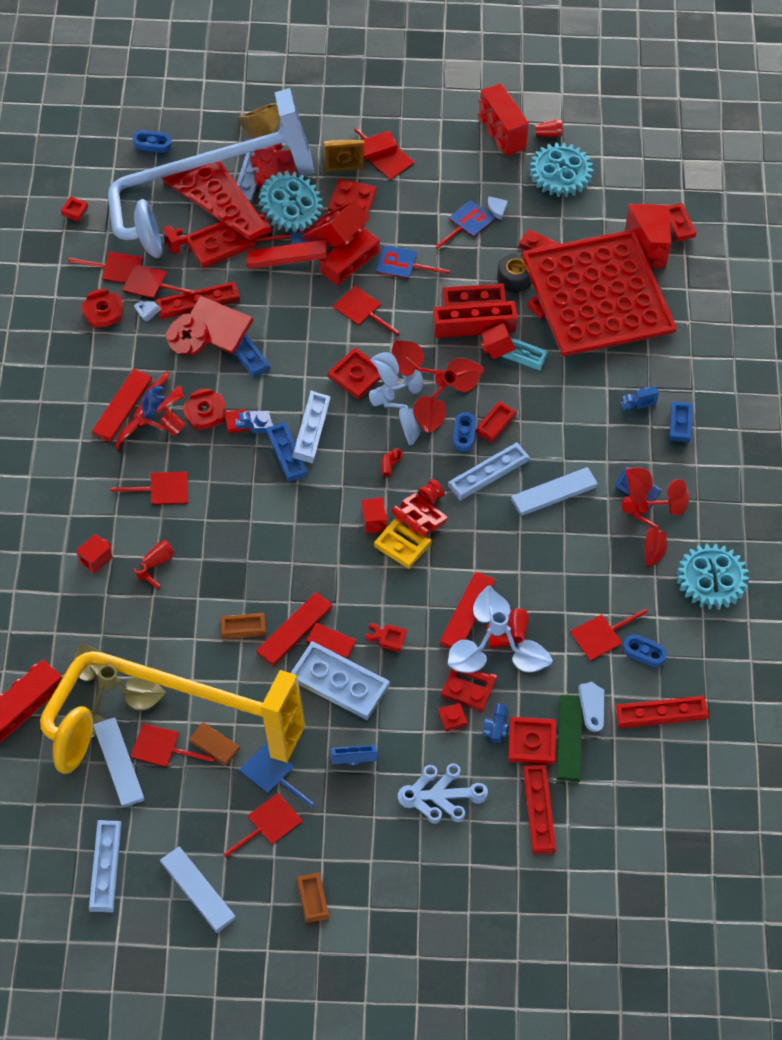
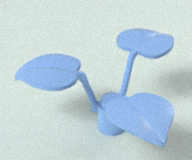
[369,352,423,446]
[448,585,553,673]

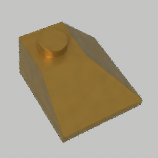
[237,103,280,139]
[322,140,364,172]

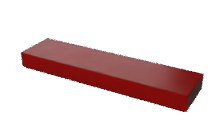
[247,240,328,269]
[156,282,240,320]
[92,369,152,442]
[440,571,496,649]
[256,592,333,667]
[615,696,709,728]
[523,765,556,854]

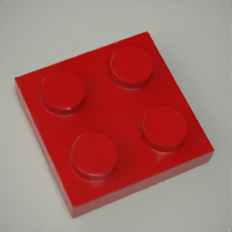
[328,178,377,215]
[327,347,381,400]
[508,717,556,765]

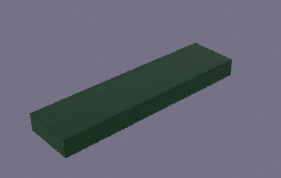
[557,695,582,782]

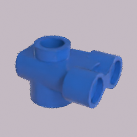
[483,704,509,743]

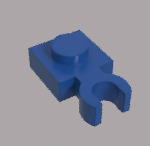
[141,386,165,419]
[621,386,659,411]

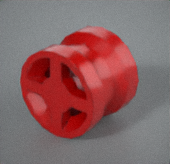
[418,479,445,505]

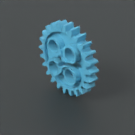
[529,142,593,197]
[258,171,323,233]
[677,543,749,610]

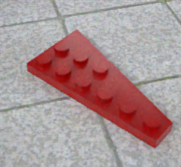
[162,161,268,241]

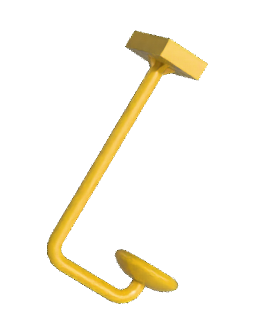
[40,651,305,774]

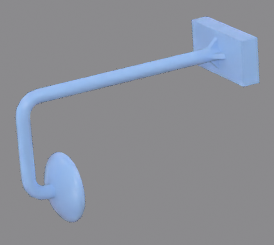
[108,88,315,258]

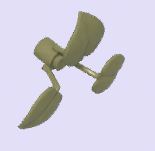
[67,642,166,739]

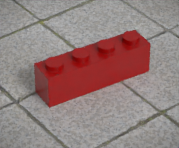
[432,301,517,338]
[0,660,62,743]

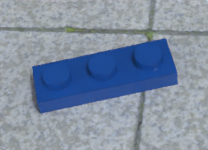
[266,422,308,482]

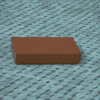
[220,613,266,639]
[189,722,240,766]
[296,872,329,924]

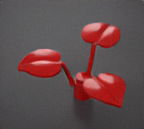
[391,340,484,433]
[116,371,185,451]
[622,467,689,567]

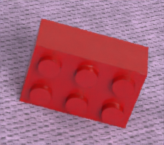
[477,83,529,156]

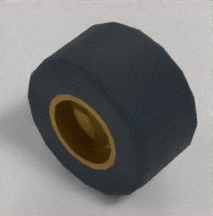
[497,253,532,292]

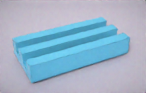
[502,337,549,371]

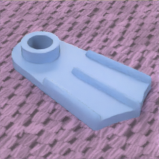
[578,682,604,732]

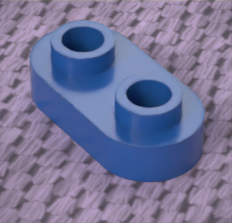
[133,130,172,153]
[452,412,476,452]
[623,635,667,667]

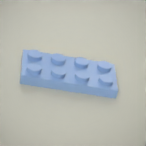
[291,642,390,720]

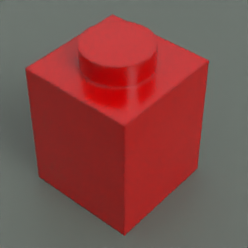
[481,323,515,360]
[361,497,387,533]
[76,534,112,574]

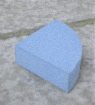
[488,196,508,220]
[134,301,162,322]

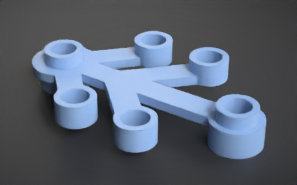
[398,763,488,824]

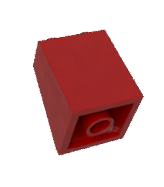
[625,204,671,268]

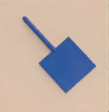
[239,744,314,807]

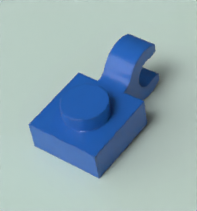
[235,411,273,433]

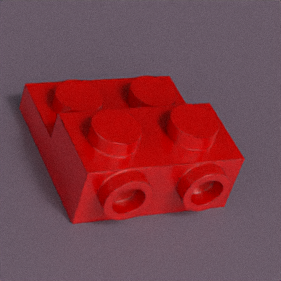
[250,148,297,192]

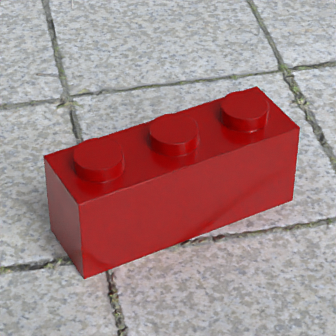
[320,228,380,286]
[440,284,506,307]

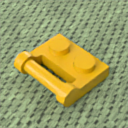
[374,518,432,569]

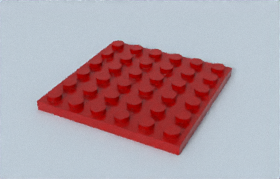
[521,229,677,357]

